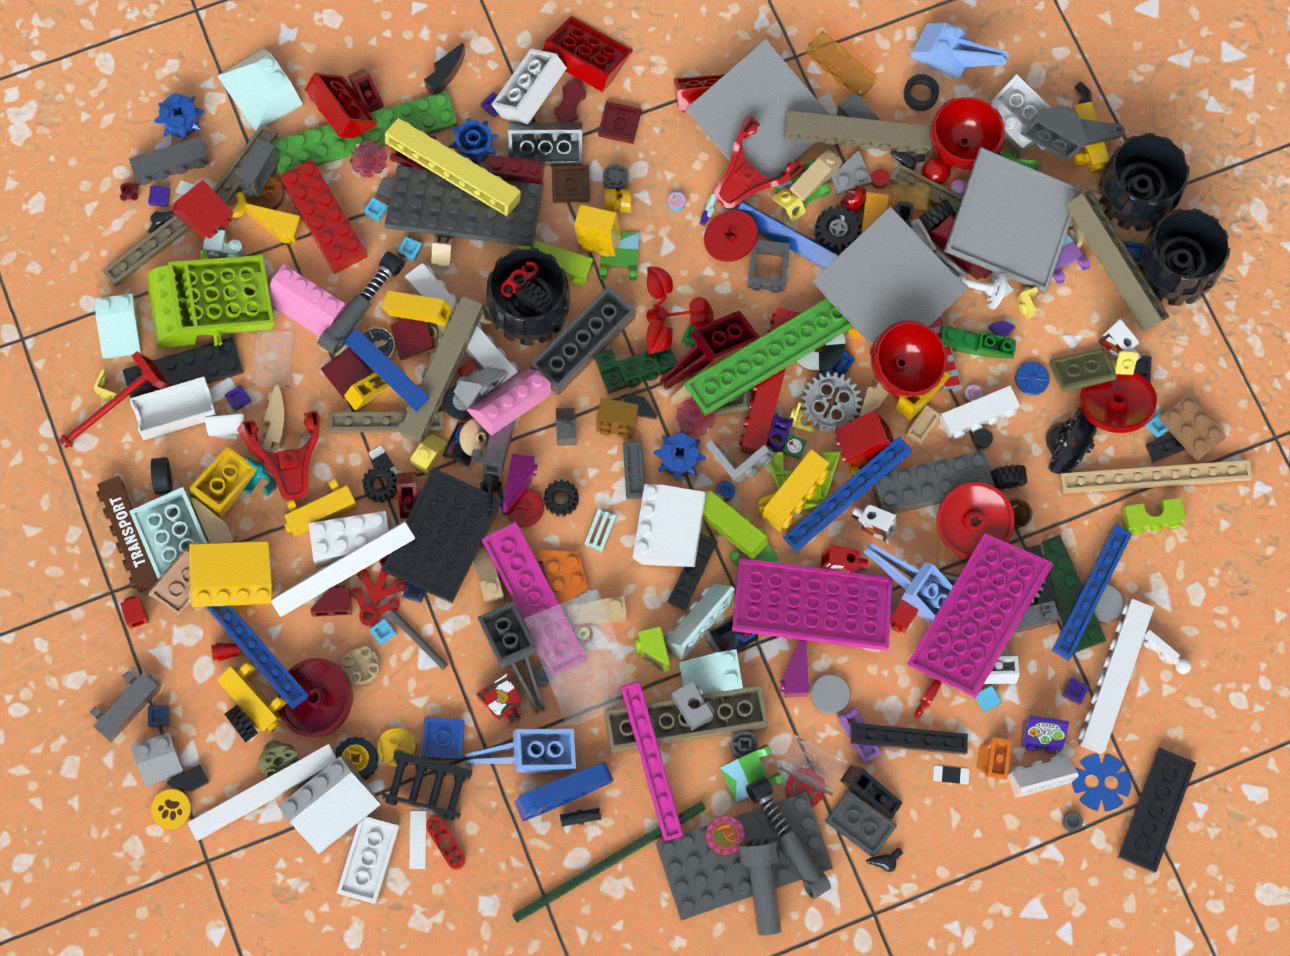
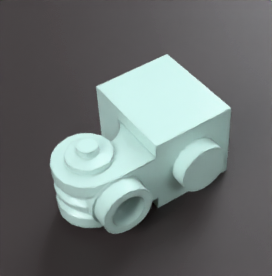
[203,230,243,259]

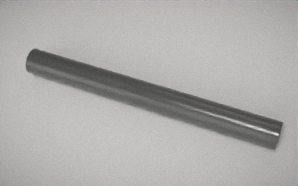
[389,610,448,670]

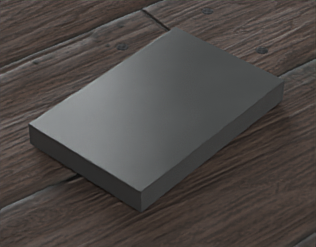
[825,790,897,857]

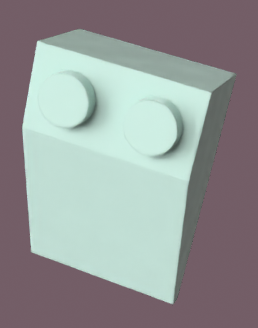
[94,294,141,359]
[679,649,743,695]

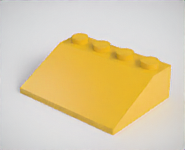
[189,541,271,607]

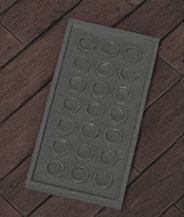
[385,165,544,247]
[655,792,833,921]

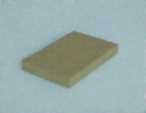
[1049,348,1116,392]

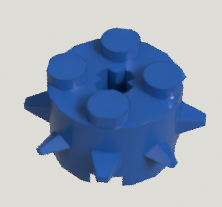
[154,93,205,140]
[449,118,499,164]
[653,430,706,481]

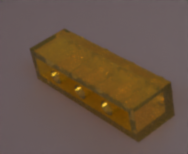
[807,31,877,98]

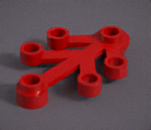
[351,554,406,626]

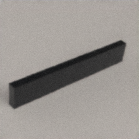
[850,723,968,755]

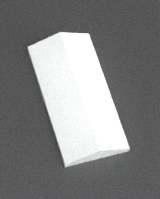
[991,74,1051,151]

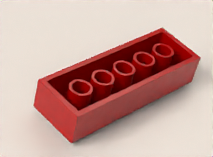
[279,159,367,274]

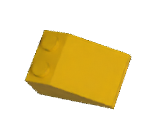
[190,447,257,519]

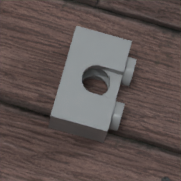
[671,681,714,731]

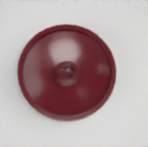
[278,658,353,738]

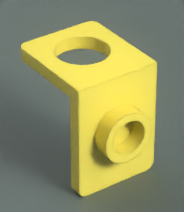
[772,187,806,222]
[1110,351,1138,375]
[93,369,117,401]
[790,402,814,433]

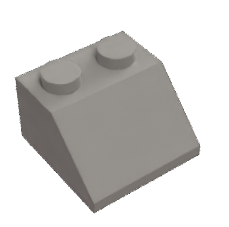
[453,367,508,408]
[131,733,184,787]

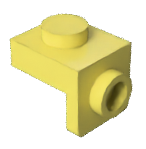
[1017,287,1038,319]

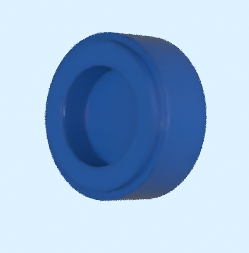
[716,481,735,502]

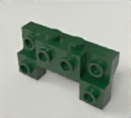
[594,346,677,394]

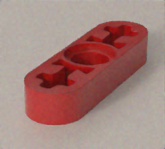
[426,817,465,870]

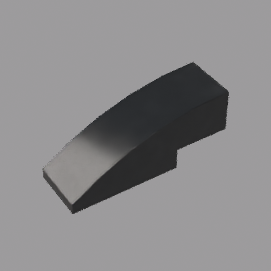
[424,43,465,95]

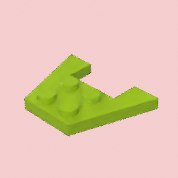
[768,452,841,509]

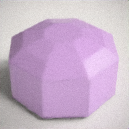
[950,178,967,197]

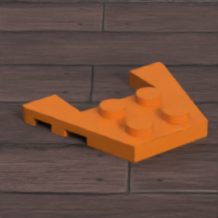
[530,549,589,607]

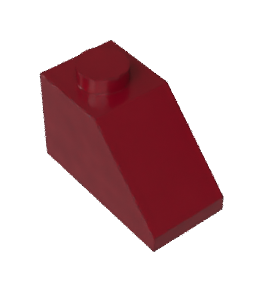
[348,68,384,112]
[397,472,418,518]
[311,585,352,617]

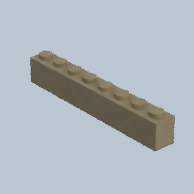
[784,110,932,155]
[1066,190,1170,332]
[398,296,485,444]

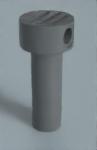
[738,838,782,935]

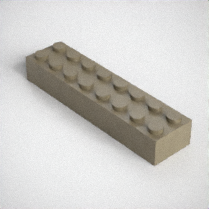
[604,686,768,754]

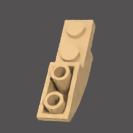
[260,385,287,463]

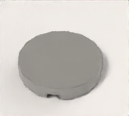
[1094,585,1123,623]
[811,675,850,714]

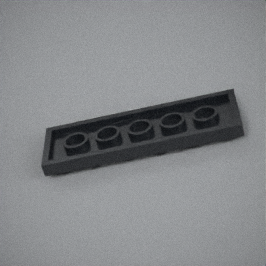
[123,337,244,398]
[1117,747,1196,873]

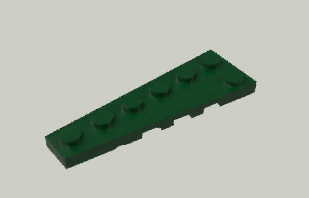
[1041,535,1106,654]

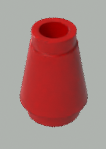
[211,643,240,662]

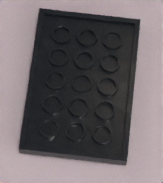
[382,467,503,604]

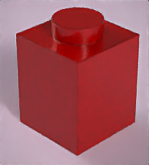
[120,596,149,629]
[890,600,919,633]

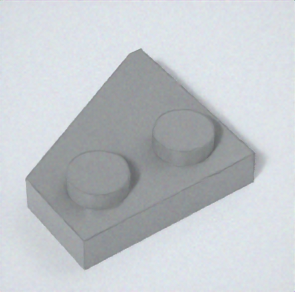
[831,151,872,195]

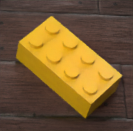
[762,449,830,532]

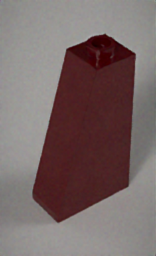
[927,216,993,280]

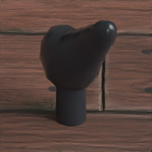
[890,151,925,170]
[147,211,175,234]
[866,848,903,872]

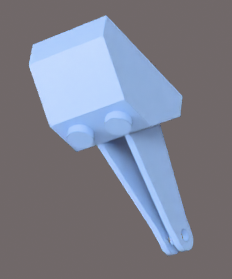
[911,22,1009,80]
[864,543,953,623]
[465,729,576,775]

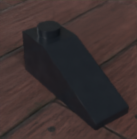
[840,765,902,819]

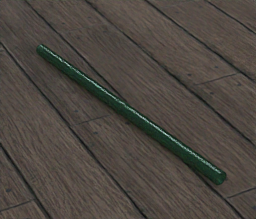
[512,801,706,923]

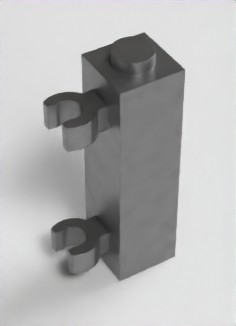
[471,420,516,476]
[1014,600,1059,633]
[90,671,161,742]

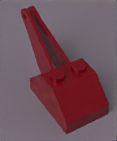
[660,310,760,390]

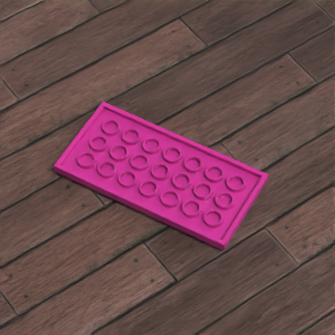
[907,533,1053,698]
[732,558,892,651]

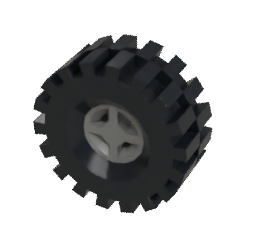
[814,205,862,254]

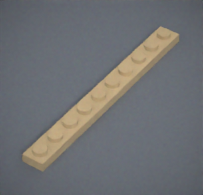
[1060,460,1252,494]

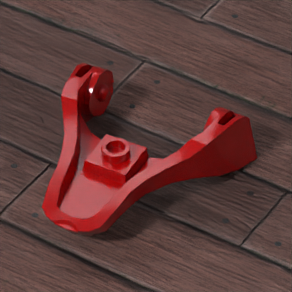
[714,115,806,209]
[237,411,320,500]

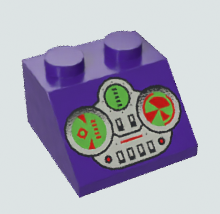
[1021,716,1069,754]

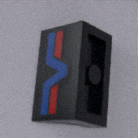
[442,423,480,466]
[710,619,759,652]

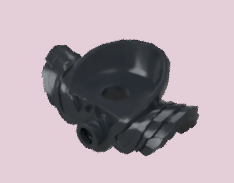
[1046,407,1097,474]

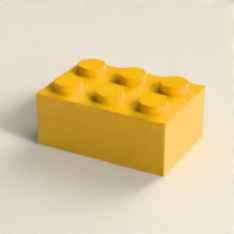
[574,205,621,257]

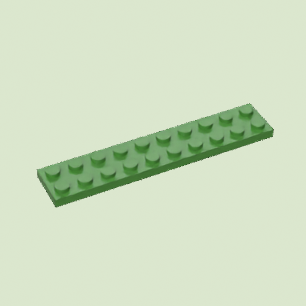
[271,91,458,175]
[684,299,853,416]

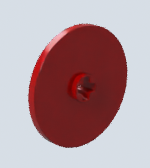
[704,210,758,262]

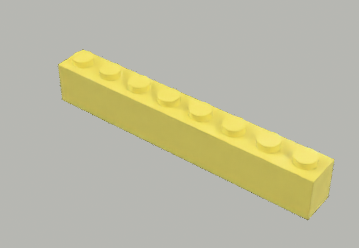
[385,118,521,216]

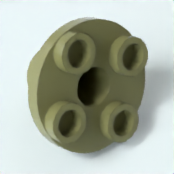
[258,740,298,778]

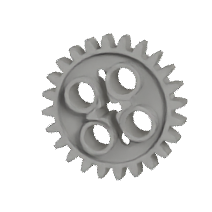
[800,372,862,434]

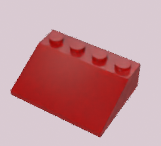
[542,16,633,92]

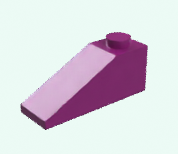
[503,454,538,513]
[780,640,809,698]

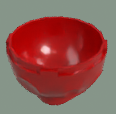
[930,97,1004,170]
[870,320,948,397]

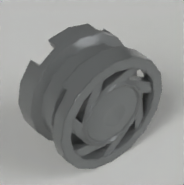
[603,164,628,192]
[730,731,759,758]

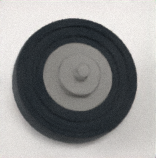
[443,385,471,419]

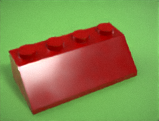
[304,73,377,139]
[674,74,725,113]

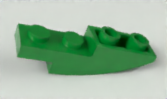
[939,324,1016,359]

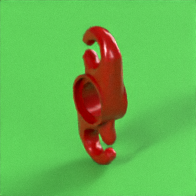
[499,261,539,298]
[915,680,942,718]

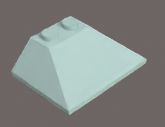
[217,48,303,132]

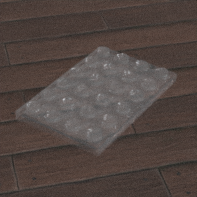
[524,589,634,729]

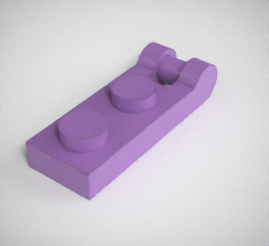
[837,707,881,764]

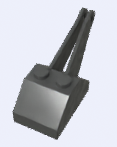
[1020,105,1125,161]
[478,601,545,713]

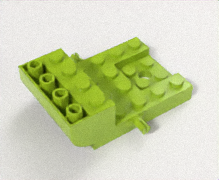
[146,250,274,348]

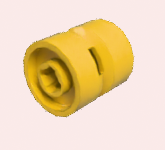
[605,189,631,213]

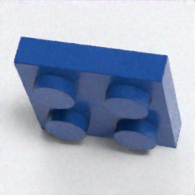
[422,717,465,760]

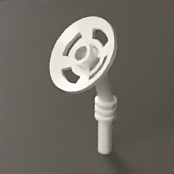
[955,273,1007,309]

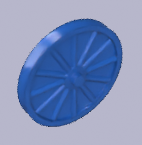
[1015,362,1050,395]

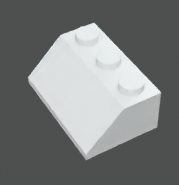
[1008,755,1079,798]

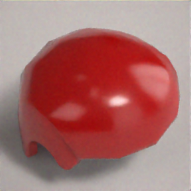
[921,157,951,184]
[840,185,866,212]

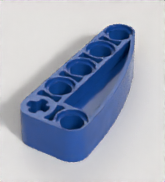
[514,762,614,821]

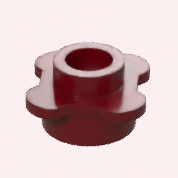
[120,183,139,201]

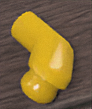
[231,192,247,218]
[757,492,777,515]

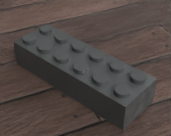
[530,286,636,396]
[872,451,995,514]

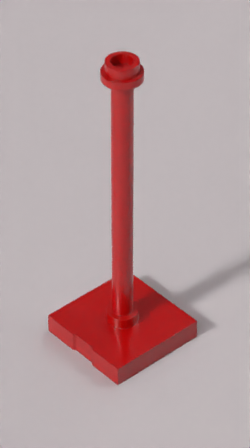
[59,351,171,448]

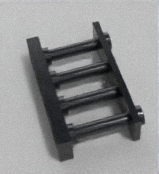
[382,750,473,821]

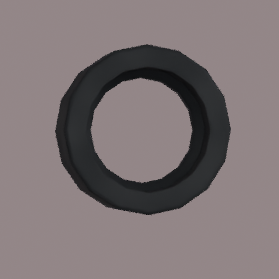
[903,74,939,111]
[150,457,172,495]

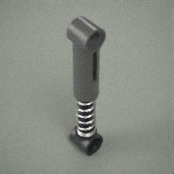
[317,251,405,355]
[745,776,831,899]

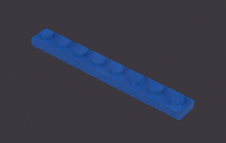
[783,436,913,552]
[1051,524,1132,660]
[205,605,308,709]

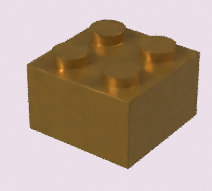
[596,398,638,439]

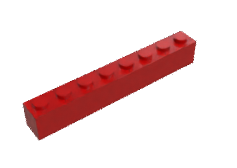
[739,308,800,455]

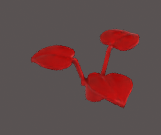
[646,266,714,354]

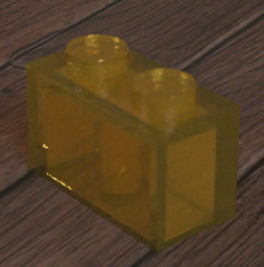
[891,181,932,210]

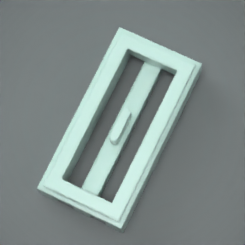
[585,509,616,552]

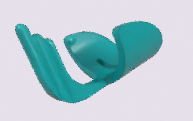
[243,456,277,497]

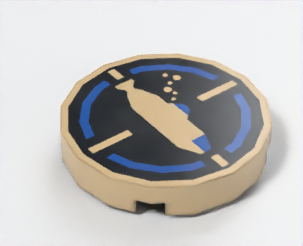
[362,327,396,359]

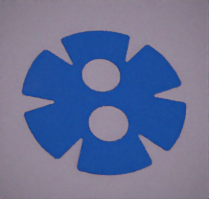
[1072,753,1131,811]

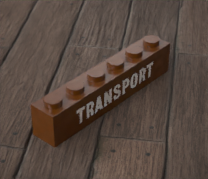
[96,476,158,593]

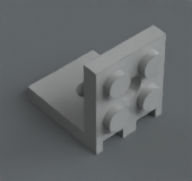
[706,440,776,483]

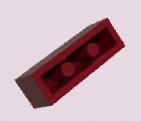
[486,155,544,184]

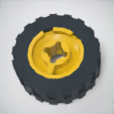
[335,737,379,780]

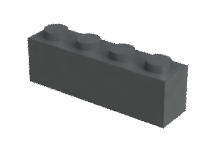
[129,137,209,185]

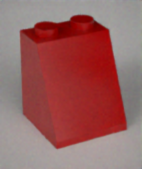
[172,180,233,241]
[835,409,894,468]

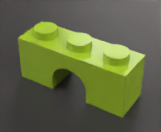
[1121,498,1186,535]

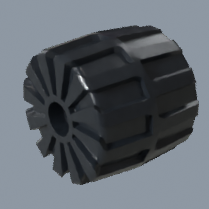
[1099,133,1190,231]
[1137,208,1230,306]
[486,247,570,345]

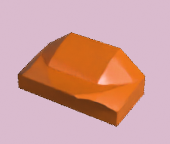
[977,737,1012,780]

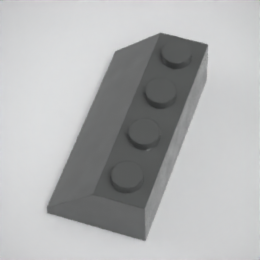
[508,122,583,165]

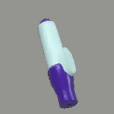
[700,193,716,226]

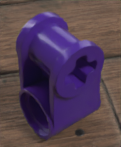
[767,413,793,452]

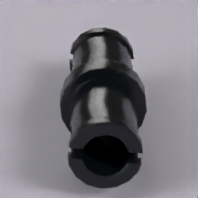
[560,807,601,827]

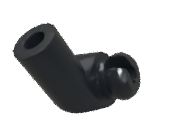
[1075,81,1092,104]

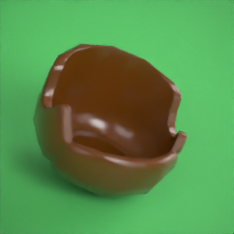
[1009,498,1033,528]

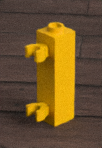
[1072,102,1109,172]
[382,291,453,327]
[283,478,357,537]
[217,663,286,732]

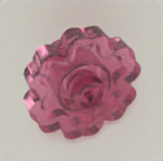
[350,140,388,177]
[676,398,715,437]

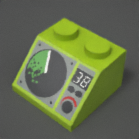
[634,627,670,673]

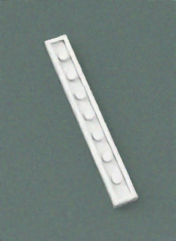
[271,521,415,617]
[188,744,337,841]

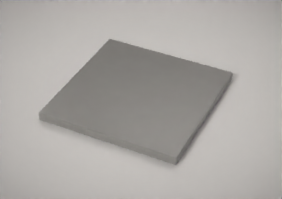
[685,39,830,194]
[944,147,1081,293]
[812,207,967,346]

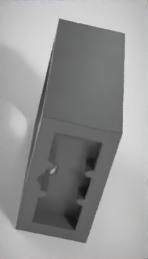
[237,138,279,198]
[747,240,790,293]

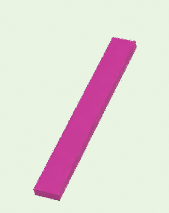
[620,681,684,841]

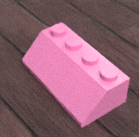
[269,264,346,337]
[467,369,551,436]

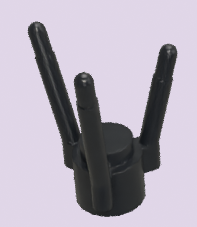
[480,474,507,516]

